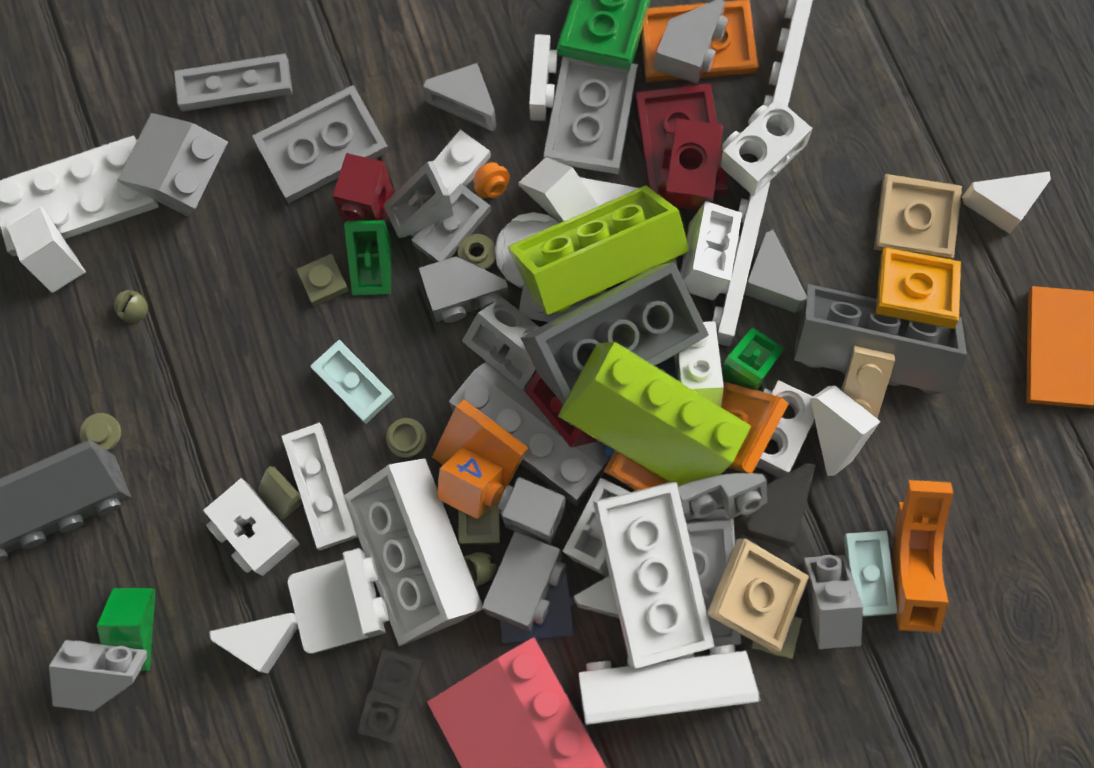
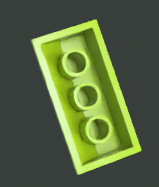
[507,185,689,315]
[558,342,751,487]

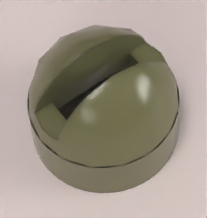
[113,290,148,323]
[464,552,497,587]

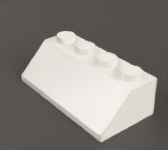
[345,458,483,646]
[579,645,759,725]

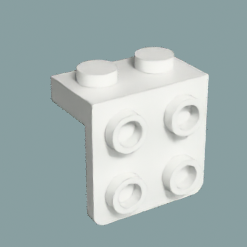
[288,548,389,654]

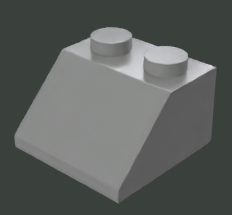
[117,113,228,217]

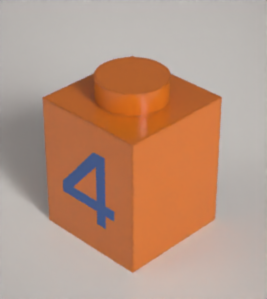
[437,447,504,519]

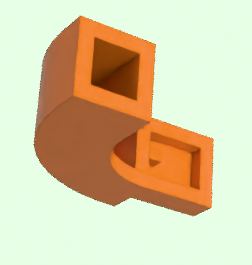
[893,480,953,633]

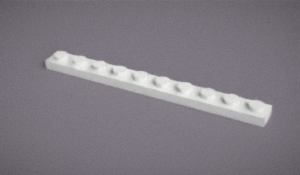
[712,0,812,346]

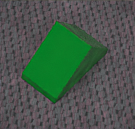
[344,220,391,295]
[721,327,785,390]
[97,588,156,671]

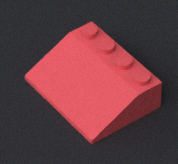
[427,637,606,768]

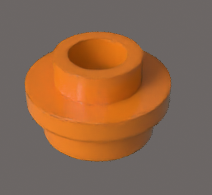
[473,162,510,198]

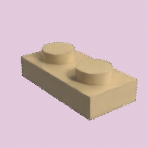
[841,346,895,432]

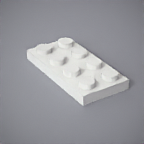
[0,135,158,257]
[593,482,714,669]

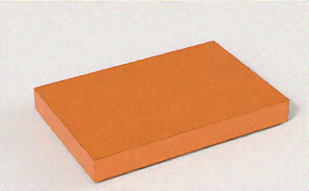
[641,0,758,83]
[1026,286,1094,409]

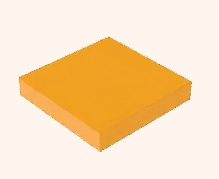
[876,247,961,329]

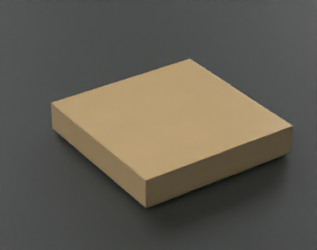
[874,174,962,260]
[707,539,809,652]

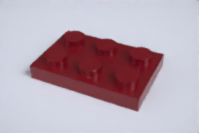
[635,84,728,199]

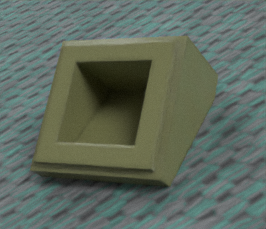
[257,466,303,520]

